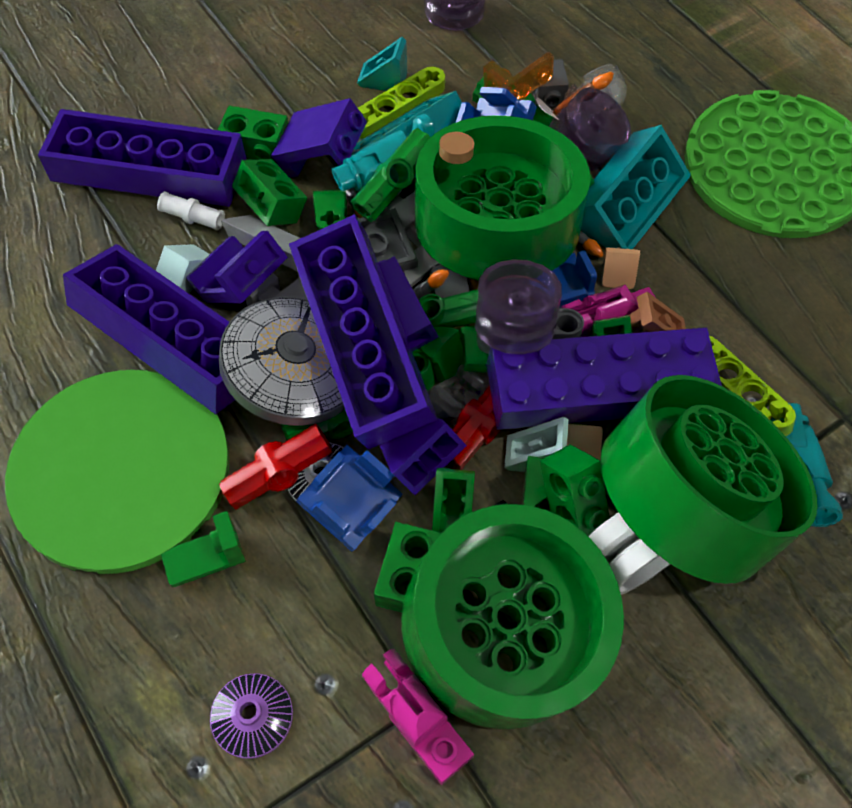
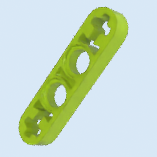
[358,66,445,139]
[709,336,796,436]

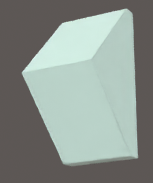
[156,244,210,293]
[504,417,568,472]

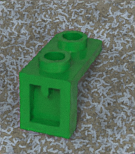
[161,511,246,587]

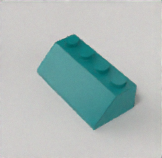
[350,91,462,157]
[581,125,690,249]

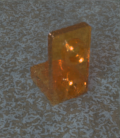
[483,52,554,100]

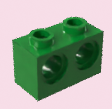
[218,105,288,164]
[232,159,308,226]
[540,444,610,537]
[374,521,440,613]

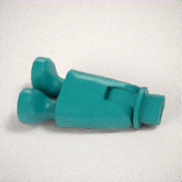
[332,114,435,192]
[770,403,843,527]

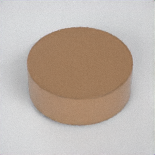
[439,132,474,164]

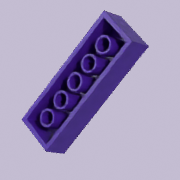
[38,109,247,207]
[289,214,438,450]
[63,244,235,415]
[486,327,722,430]

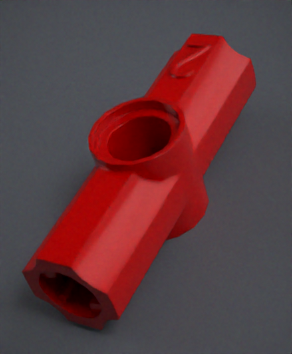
[446,386,501,470]
[219,423,333,510]

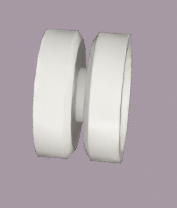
[589,512,670,595]

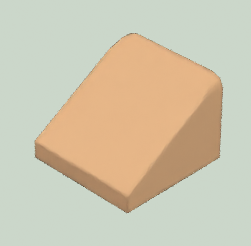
[601,247,640,289]
[567,424,603,460]

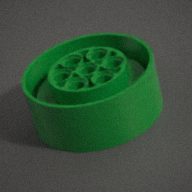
[415,115,590,283]
[600,375,818,584]
[401,504,624,729]

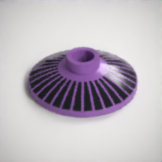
[210,674,293,759]

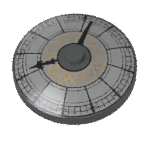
[218,297,345,426]

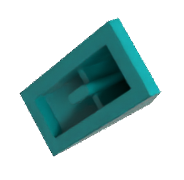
[357,37,407,91]

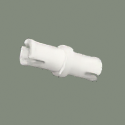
[157,191,225,231]

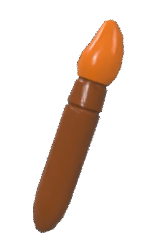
[552,71,614,117]

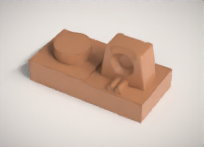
[629,292,686,333]

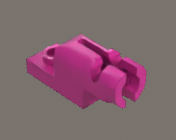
[561,284,656,337]
[362,649,474,785]

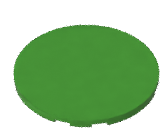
[685,90,852,238]
[5,370,230,574]

